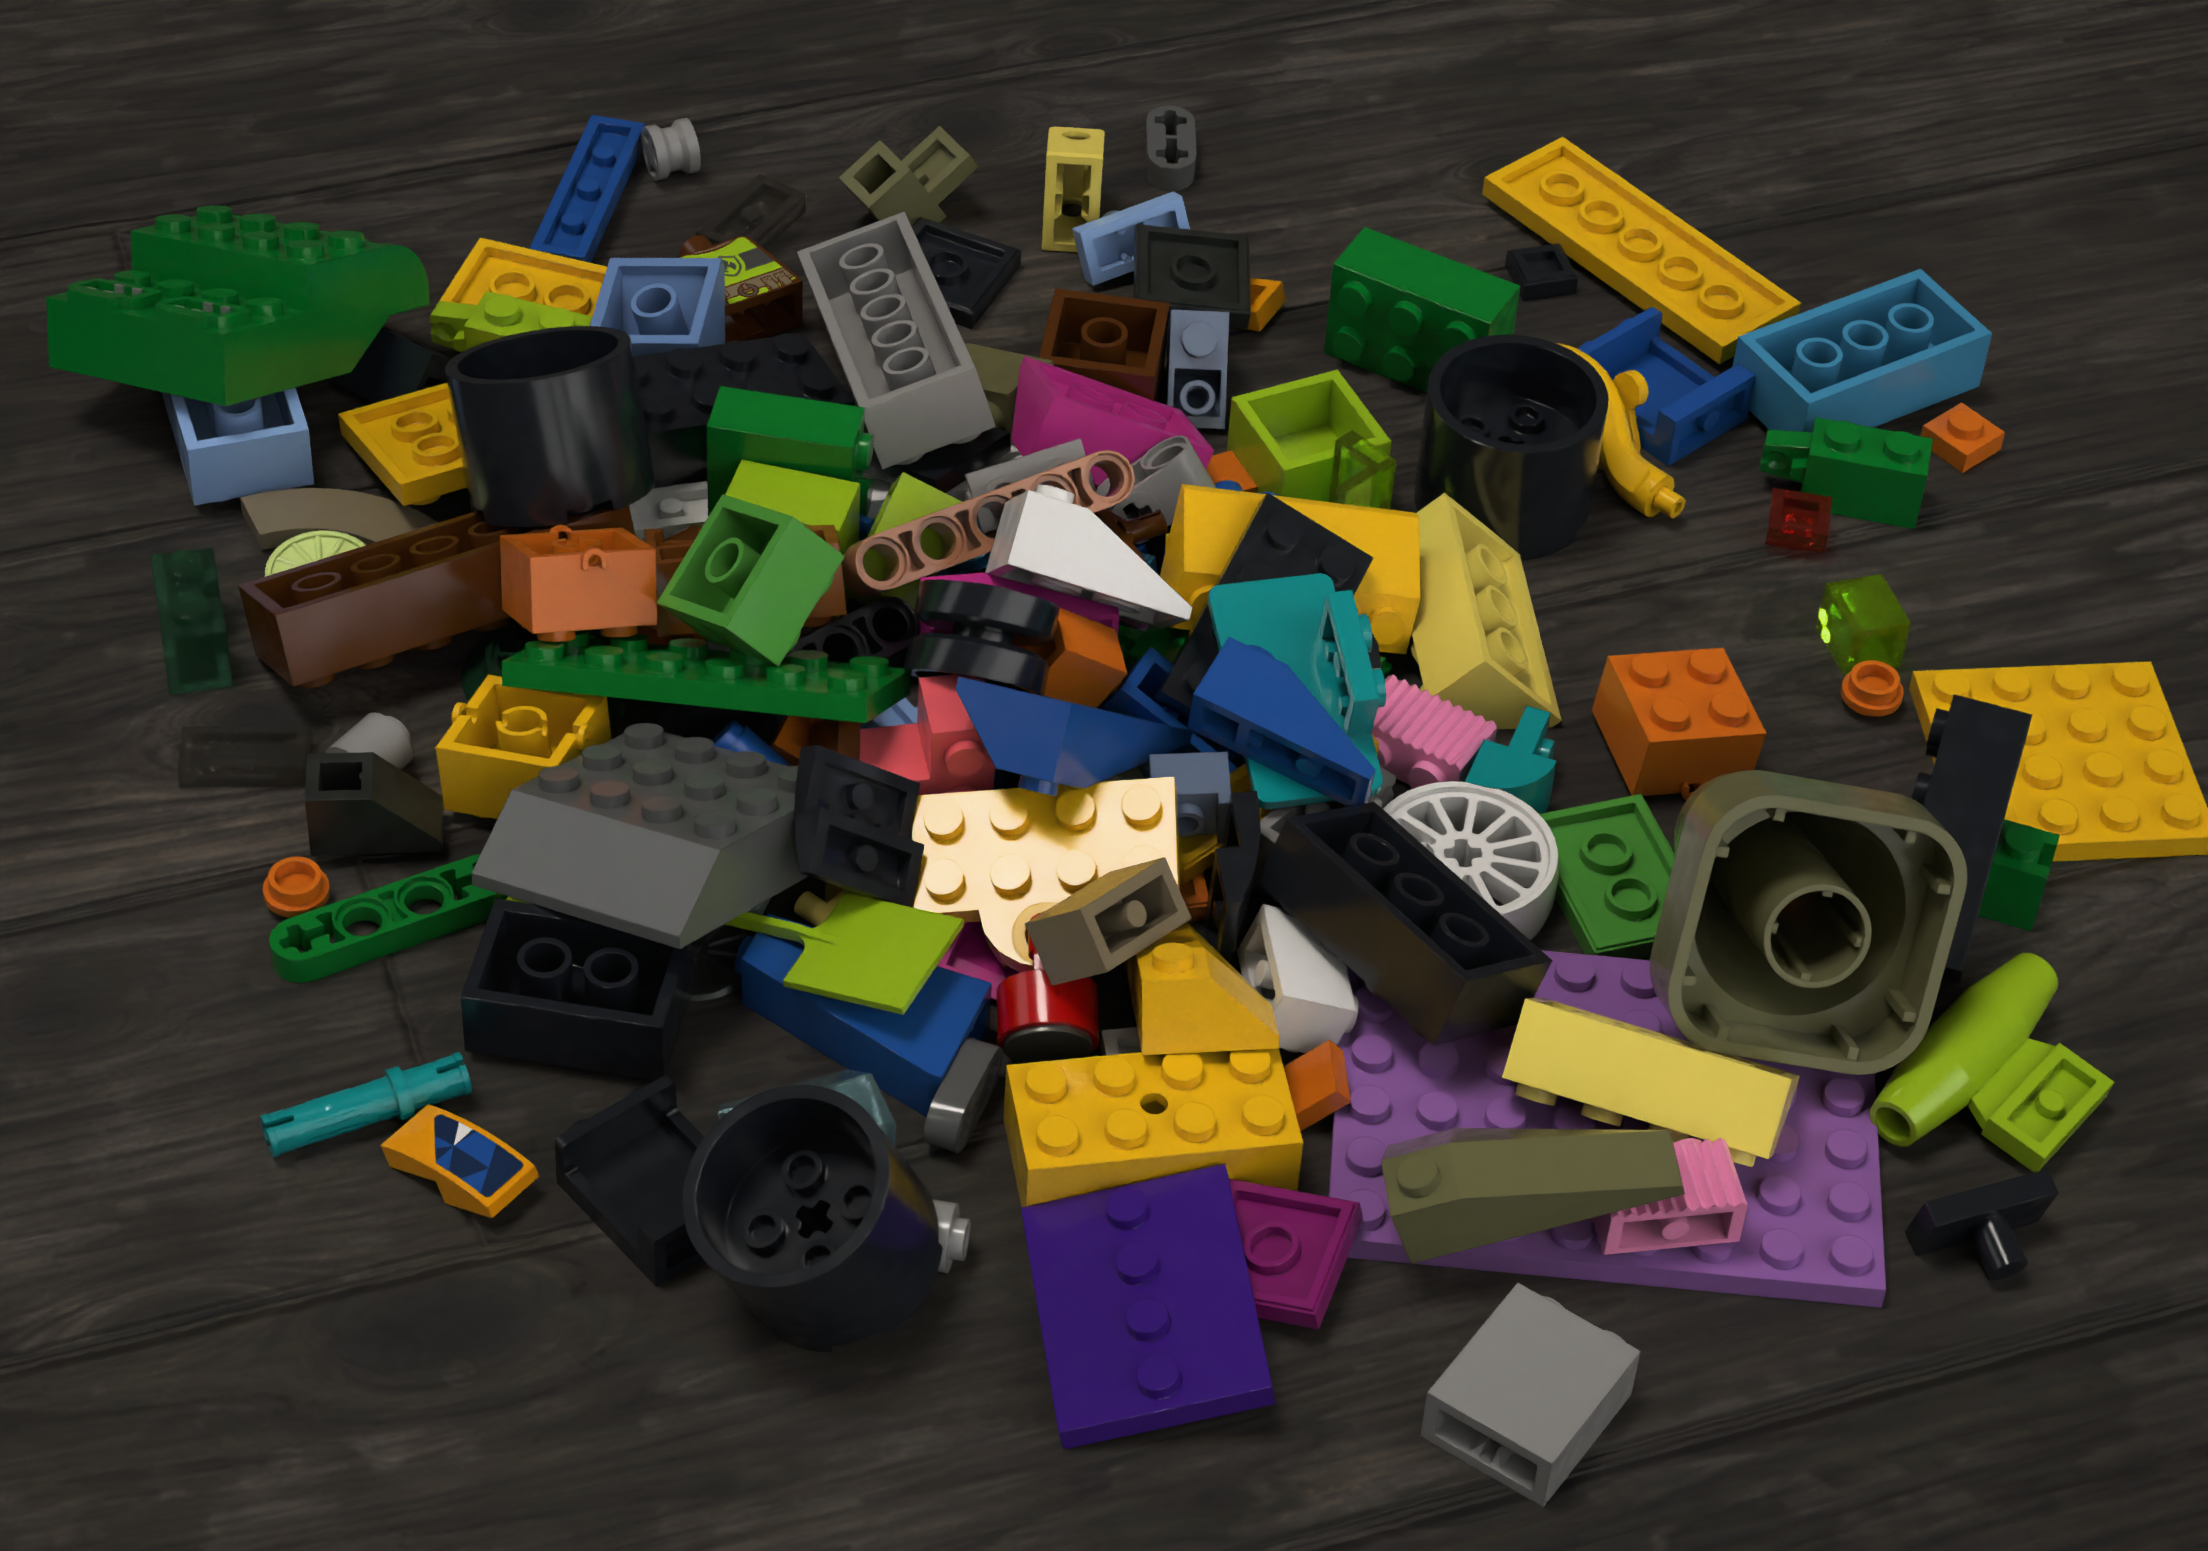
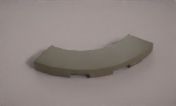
[240,488,439,551]

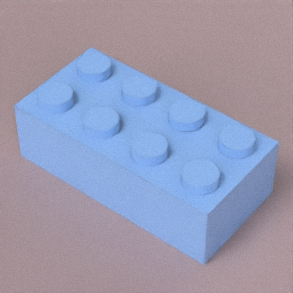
[161,388,314,506]

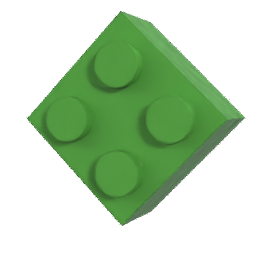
[657,494,845,666]

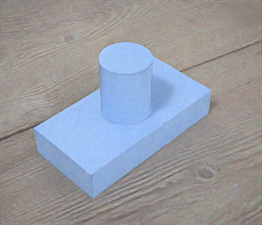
[1072,191,1190,286]

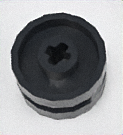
[903,579,1060,696]

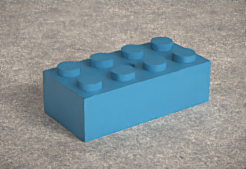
[1732,269,1992,432]

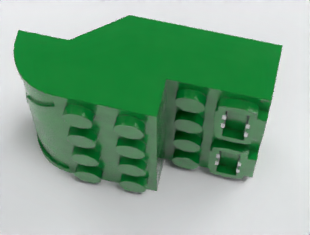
[46,205,430,406]

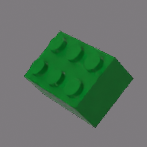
[1324,227,1520,393]

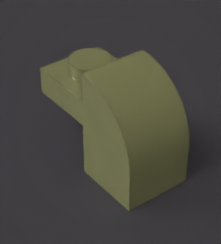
[839,126,979,227]

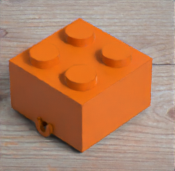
[500,524,657,642]
[1592,648,1767,800]

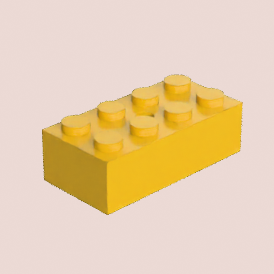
[1004,1049,1303,1207]

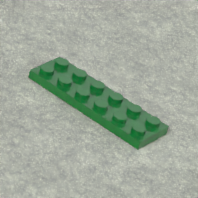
[502,630,910,723]

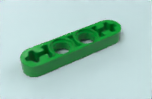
[269,854,508,983]

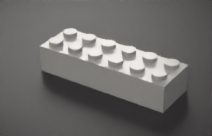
[797,211,996,469]

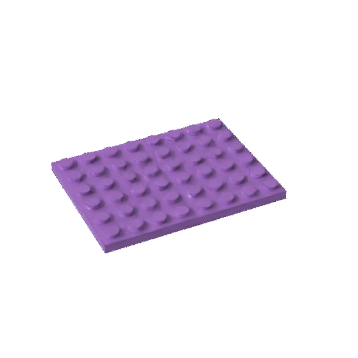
[1328,950,1886,1308]

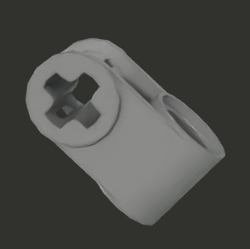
[1096,435,1216,544]

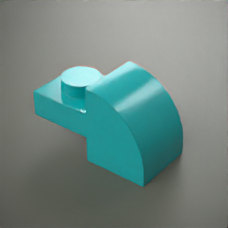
[1465,706,1557,814]

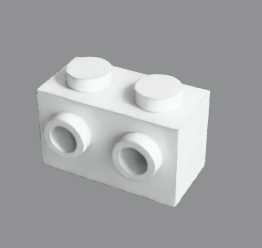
[1237,904,1358,1053]

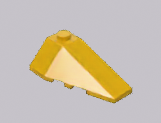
[1124,922,1280,1055]

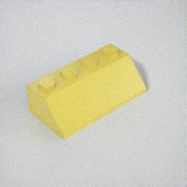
[1410,493,1562,730]
[1502,997,1800,1167]

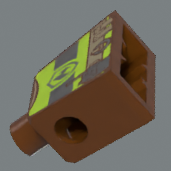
[679,235,803,343]

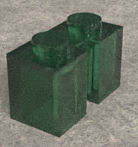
[150,547,233,694]

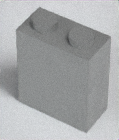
[1420,1283,1641,1507]

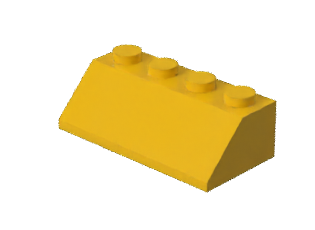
[1160,484,1421,655]

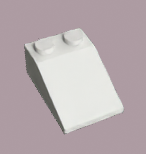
[985,484,1192,629]

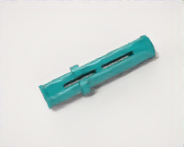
[259,1052,472,1158]

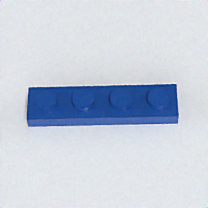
[529,115,645,263]

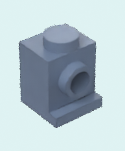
[1149,752,1231,844]

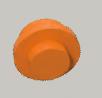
[1840,660,1904,717]
[262,856,330,918]

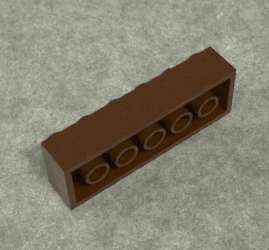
[238,502,636,688]

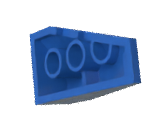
[956,676,1193,796]

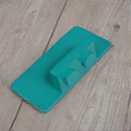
[1208,573,1386,809]

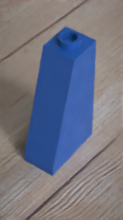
[735,913,992,1117]

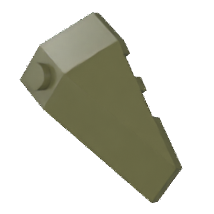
[1381,1128,1685,1264]

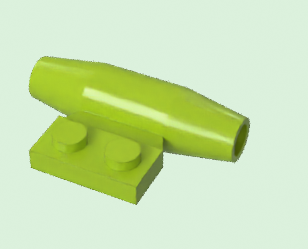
[1870,953,2114,1172]

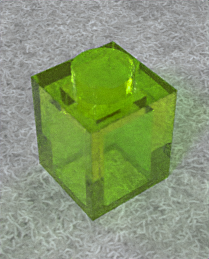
[1816,574,1911,677]

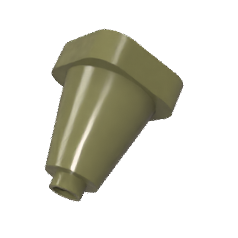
[1649,770,1967,1075]

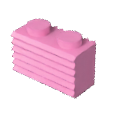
[1372,674,1497,789]
[1591,1137,1748,1255]

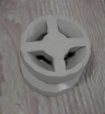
[641,118,701,181]

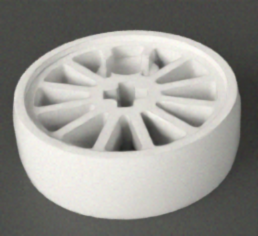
[1383,781,1559,940]

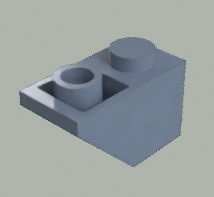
[1166,310,1230,430]

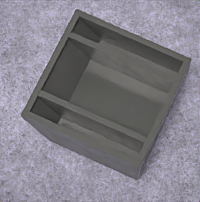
[472,723,808,949]

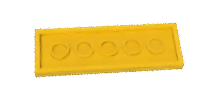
[1482,137,1801,364]

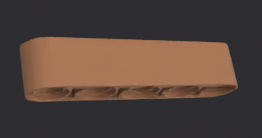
[841,450,1135,596]

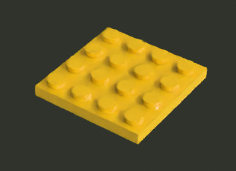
[1909,661,2208,862]

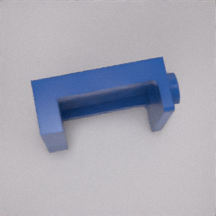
[1578,307,1756,466]

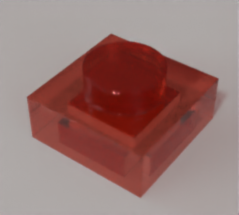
[1765,488,1832,553]

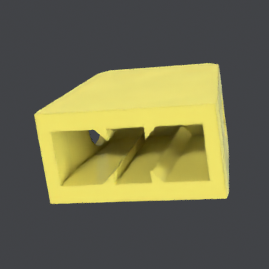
[1041,126,1105,253]

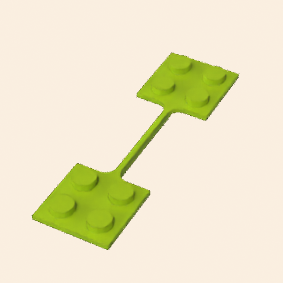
[505,892,964,1015]

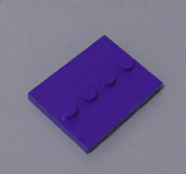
[1021,1164,1276,1449]

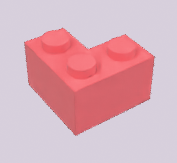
[859,674,995,795]

